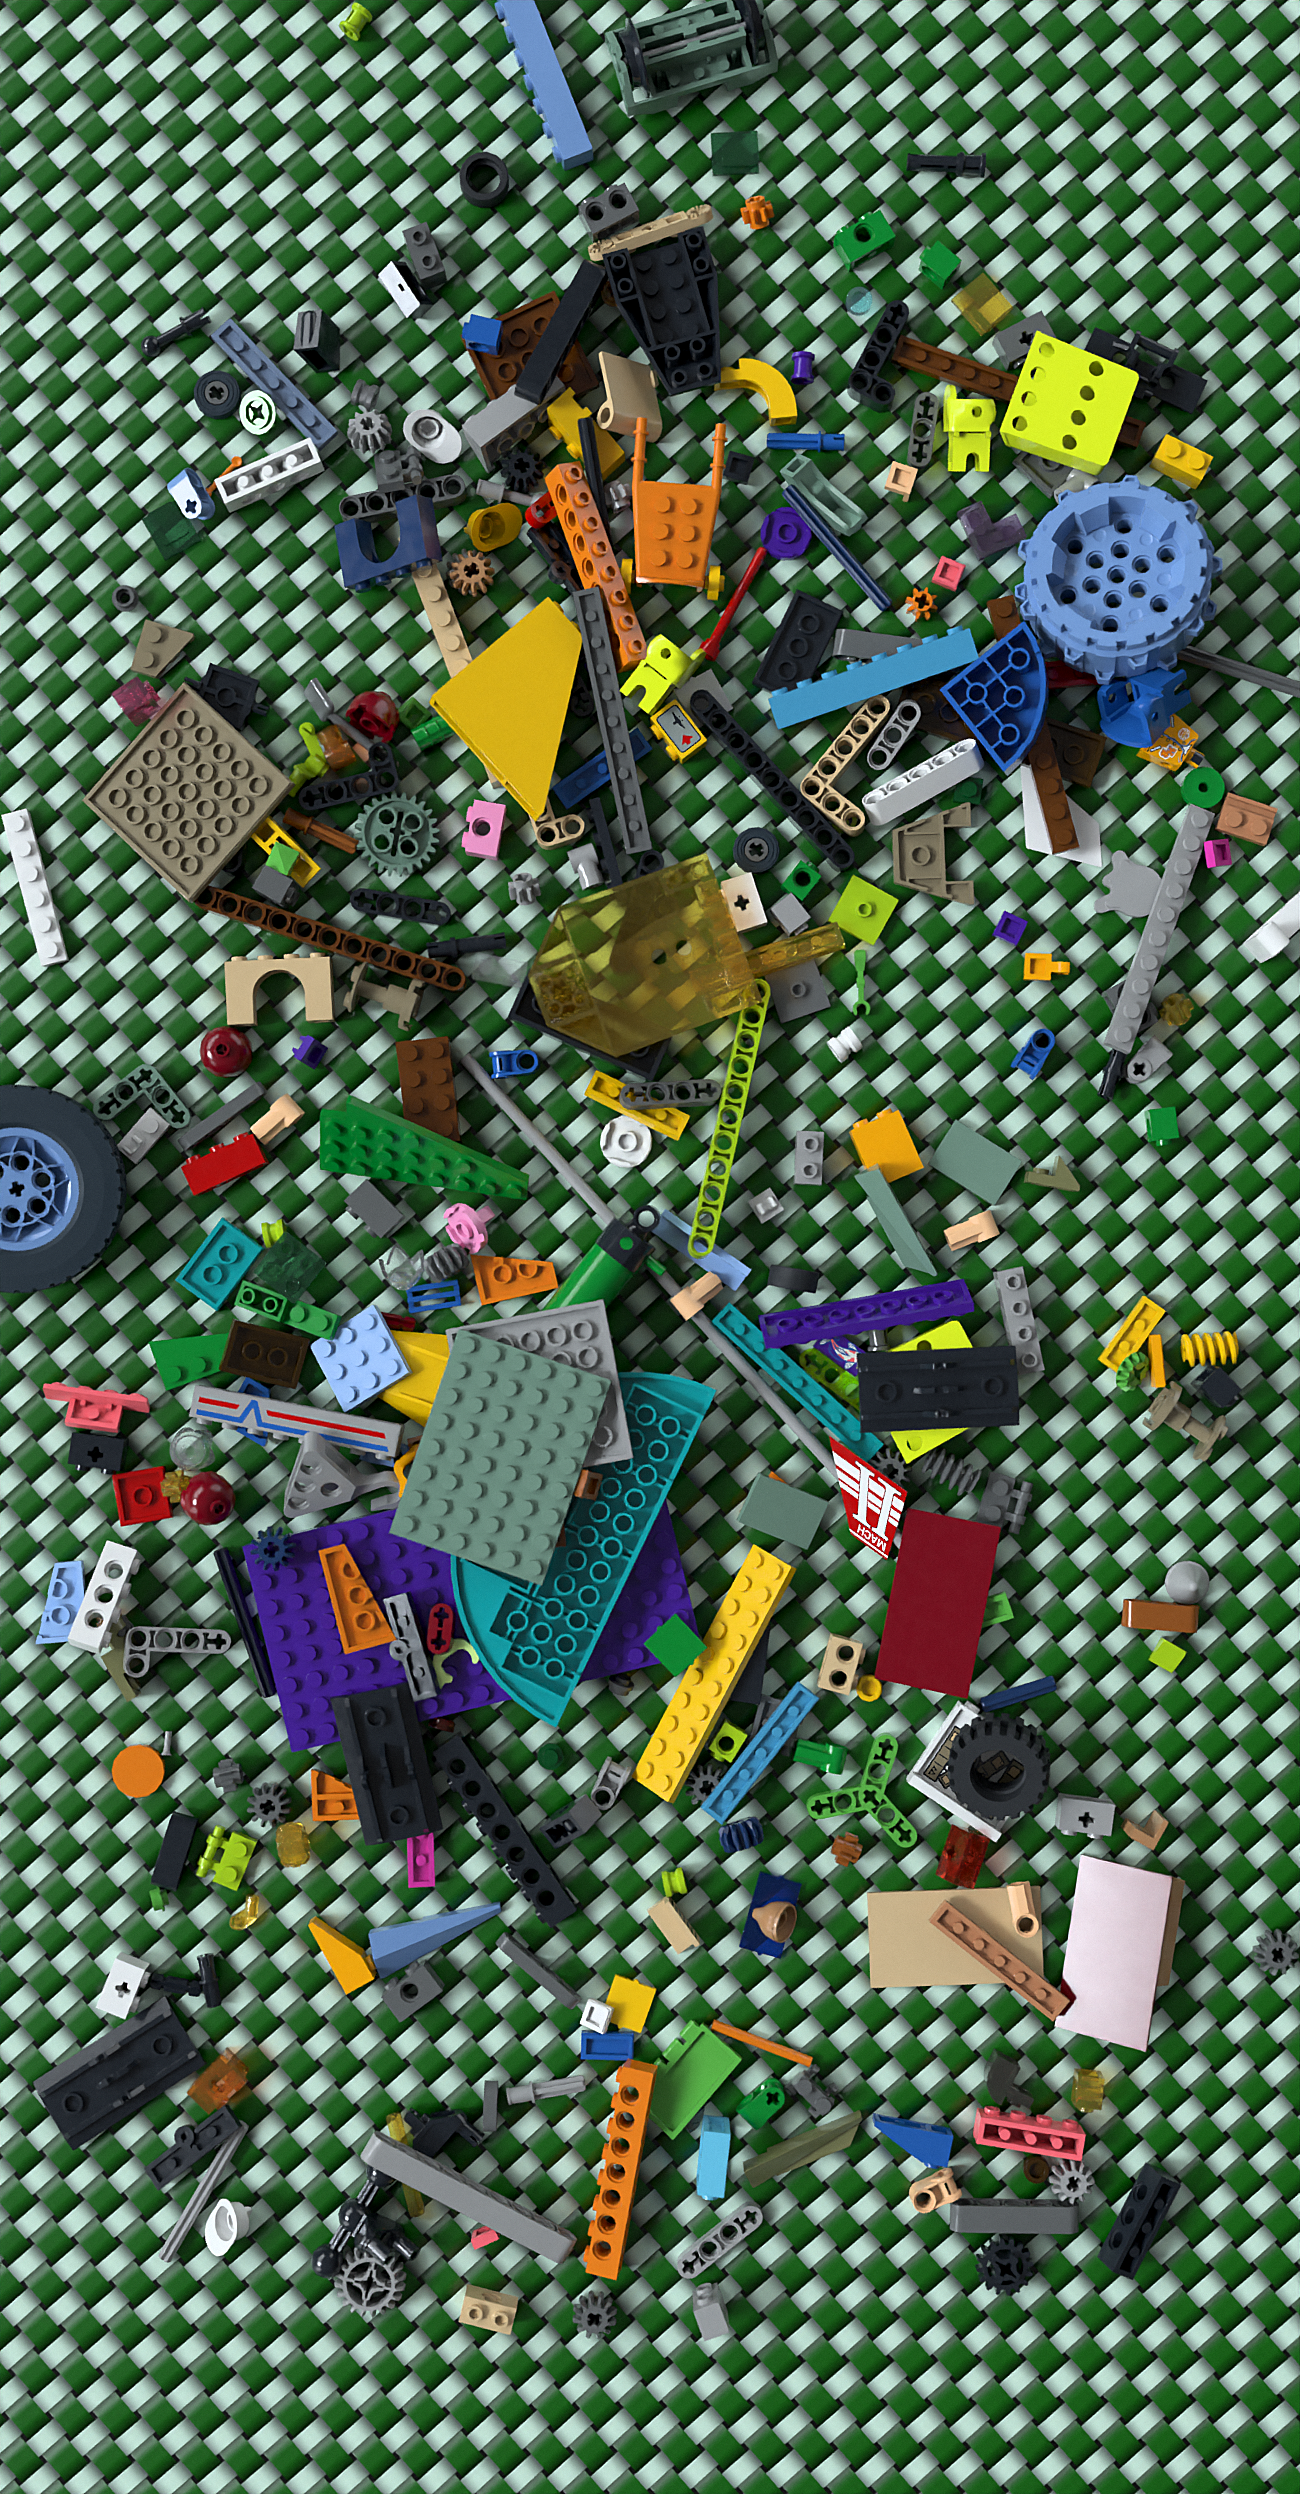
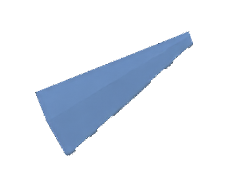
[368,1902,502,1978]

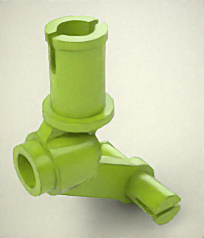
[288,722,330,798]

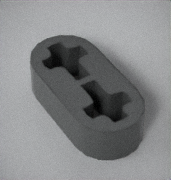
[483,2080,498,2132]

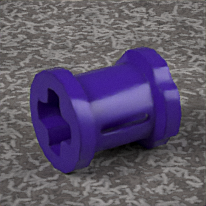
[791,351,815,385]

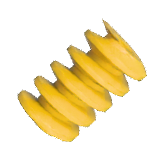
[1181,1331,1239,1367]

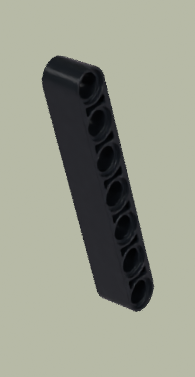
[514,259,608,406]

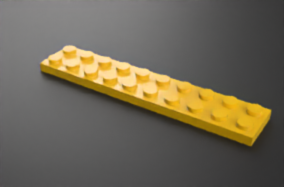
[631,1544,797,1803]

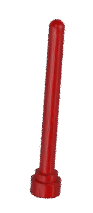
[698,547,767,662]

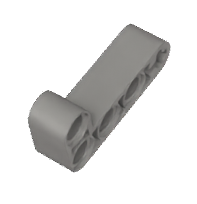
[123,1626,231,1678]

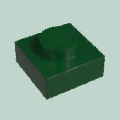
[953,777,984,807]

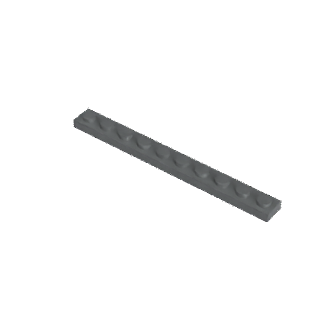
[573,587,652,854]

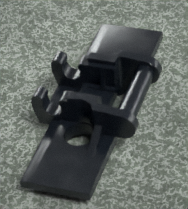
[1084,327,1208,415]

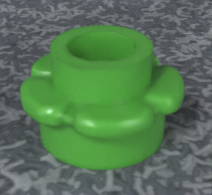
[149,1886,169,1912]

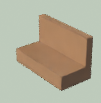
[1121,1810,1169,1850]

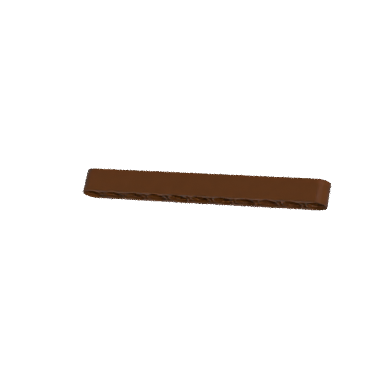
[194,885,467,993]

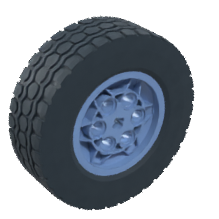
[0,1085,127,1293]

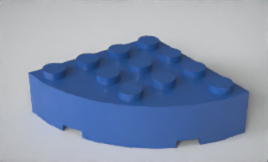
[940,621,1049,776]

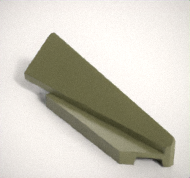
[743,2110,863,2188]

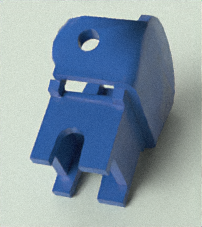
[1097,667,1192,748]

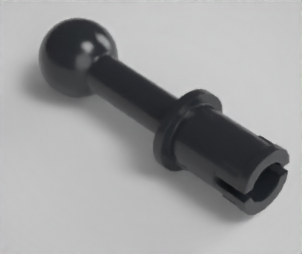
[141,307,212,357]

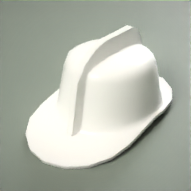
[403,409,462,464]
[205,2199,252,2256]

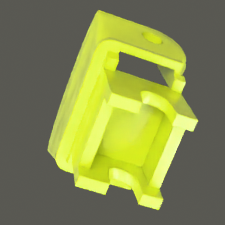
[943,385,996,472]
[620,634,706,716]

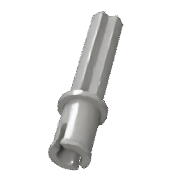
[506,2075,586,2105]

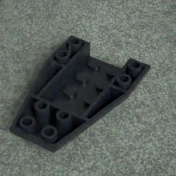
[602,226,721,397]

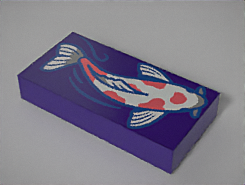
[813,1335,866,1377]

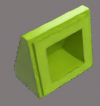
[1148,1637,1187,1673]

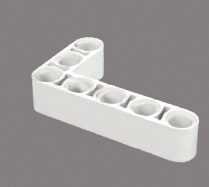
[1243,891,1300,963]

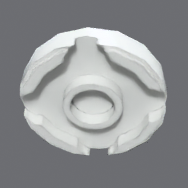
[600,1116,652,1168]

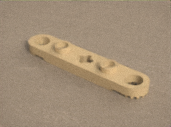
[588,204,713,261]

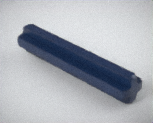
[980,1676,1057,1713]

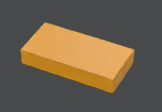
[1146,1334,1166,1388]

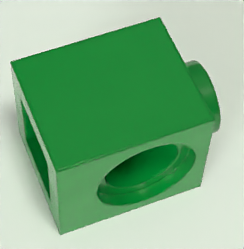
[918,240,962,290]
[780,860,821,904]
[1144,1106,1179,1146]

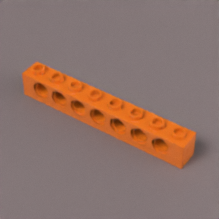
[544,461,647,673]
[583,2059,658,2280]

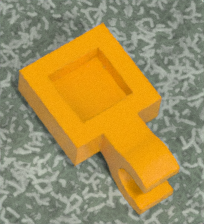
[1024,953,1070,981]

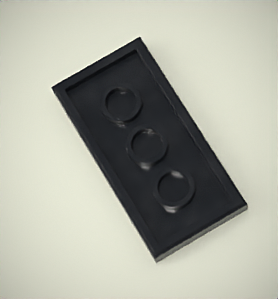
[751,589,844,694]

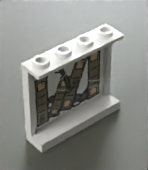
[906,1700,1024,1842]

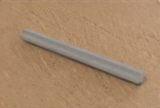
[159,2120,249,2263]

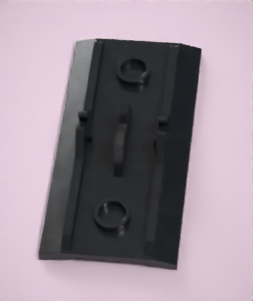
[856,1346,1020,1433]
[331,1681,443,1845]
[33,1995,207,2151]

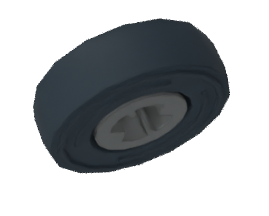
[194,370,241,419]
[733,827,780,875]

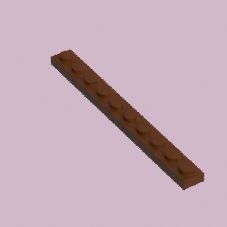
[891,335,1146,450]
[987,595,1079,855]

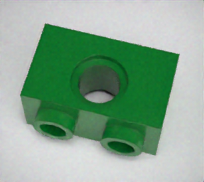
[833,210,896,272]

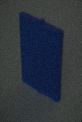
[739,1871,802,1959]

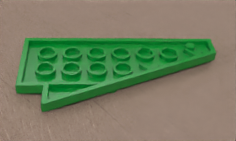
[320,1095,529,1200]

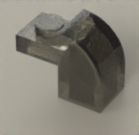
[984,2048,1034,2109]

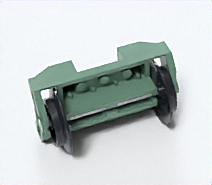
[605,0,778,117]

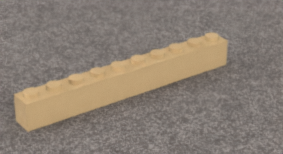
[398,538,502,789]

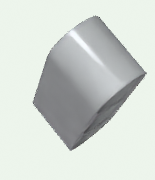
[867,699,921,770]

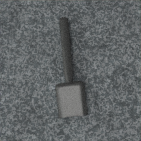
[304,678,399,768]

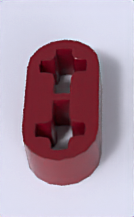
[427,1603,456,1655]

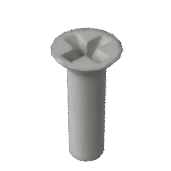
[161,1731,172,1755]

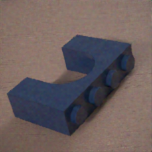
[334,495,443,593]

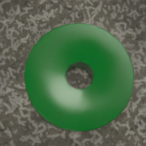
[1181,767,1225,810]

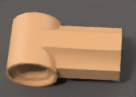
[250,1093,305,1145]
[943,1210,1000,1251]
[670,1271,723,1321]
[1006,1881,1039,1938]

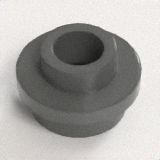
[112,585,139,612]
[608,1673,634,1696]

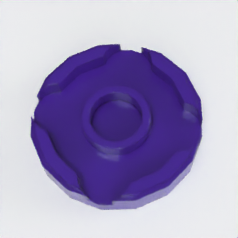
[761,507,812,560]

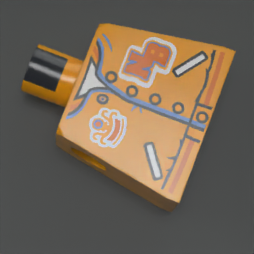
[1136,714,1205,771]

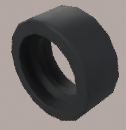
[459,152,509,208]
[767,1265,819,1293]

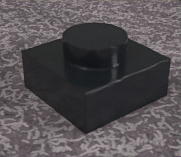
[722,451,755,485]

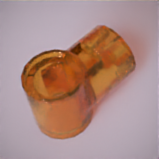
[316,724,357,772]

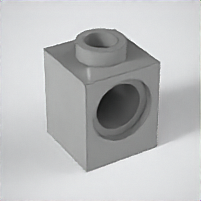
[770,893,811,937]

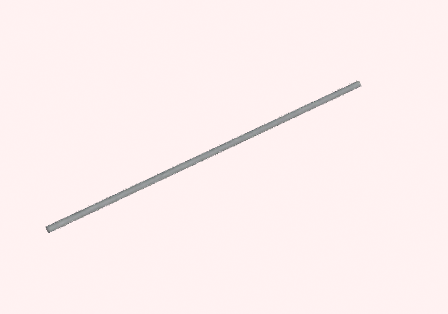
[460,1053,902,1548]

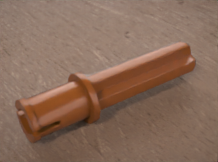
[283,807,359,854]

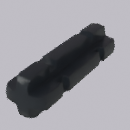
[150,1973,203,1997]

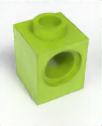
[708,1718,748,1762]

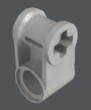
[1123,1035,1173,1084]
[591,1756,631,1810]

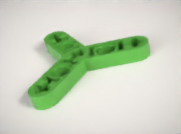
[806,1733,917,1848]

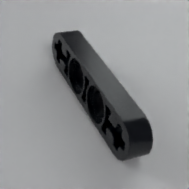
[350,888,451,927]

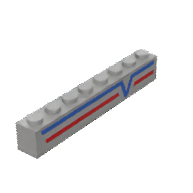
[189,1385,405,1461]

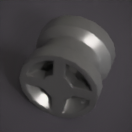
[350,379,380,412]

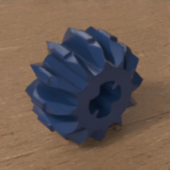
[250,1526,296,1571]
[718,1817,764,1853]

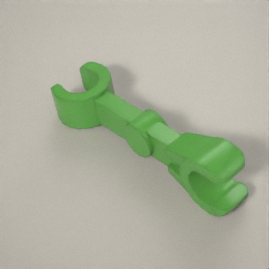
[852,950,870,1016]

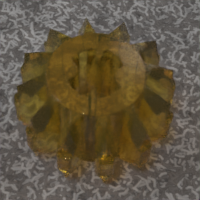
[275,1821,311,1868]

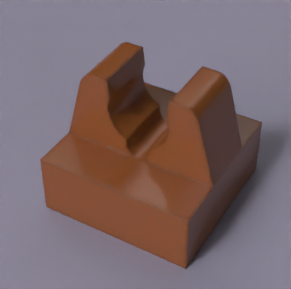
[573,1469,603,1500]

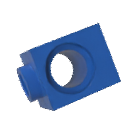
[462,314,503,356]

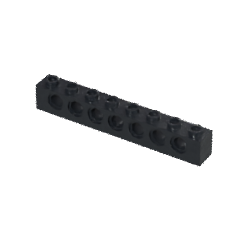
[432,1731,577,1928]

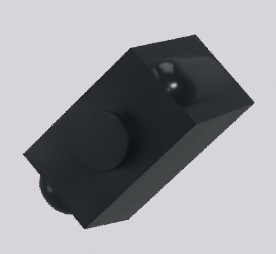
[293,309,340,373]

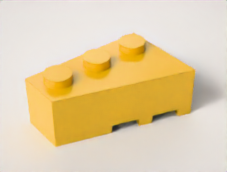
[547,387,625,481]

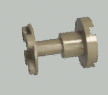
[343,962,425,1031]
[1142,1381,1229,1461]

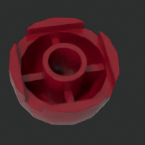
[345,691,400,742]
[199,1026,253,1078]
[181,1471,235,1526]

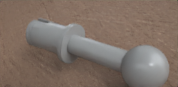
[475,479,551,515]

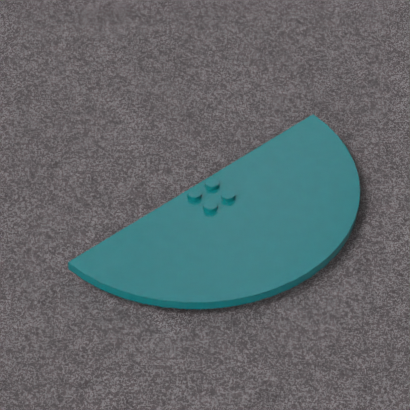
[451,1372,717,1728]

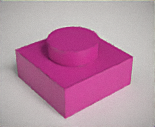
[1204,839,1232,868]

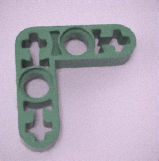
[93,1064,192,1129]

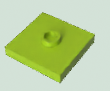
[828,875,899,946]

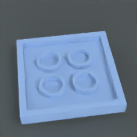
[310,1305,412,1413]

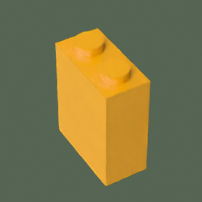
[849,1108,924,1183]

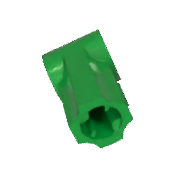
[793,1738,849,1775]

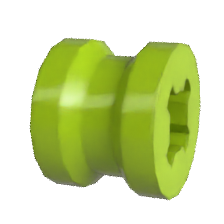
[261,1219,288,1248]
[661,1867,687,1898]

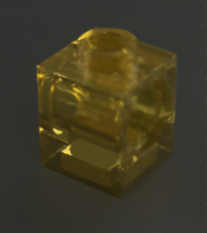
[1071,2068,1105,2113]

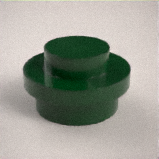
[537,1743,564,1770]

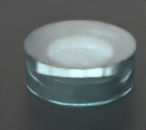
[846,287,872,316]

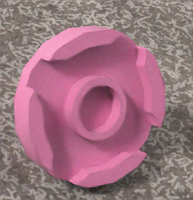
[444,1203,496,1254]

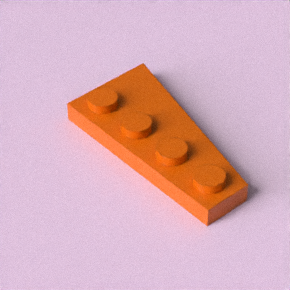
[318,1543,396,1654]

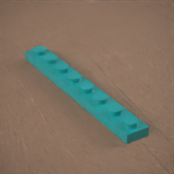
[711,1302,884,1462]

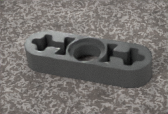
[907,392,939,471]

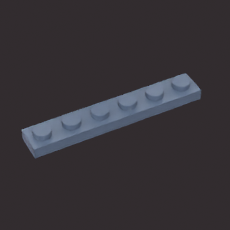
[211,318,338,452]

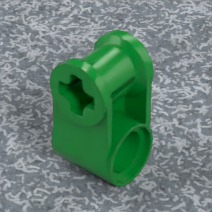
[736,2078,785,2130]

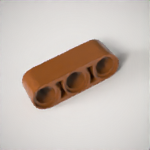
[1121,1599,1199,1633]

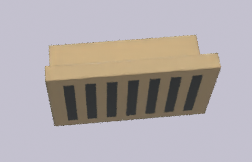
[647,1896,700,1955]

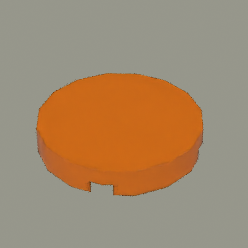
[112,1744,165,1798]

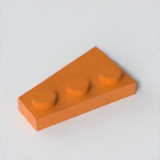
[470,1254,559,1305]

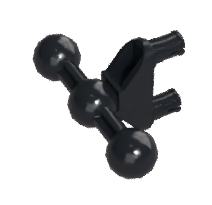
[311,2164,421,2279]

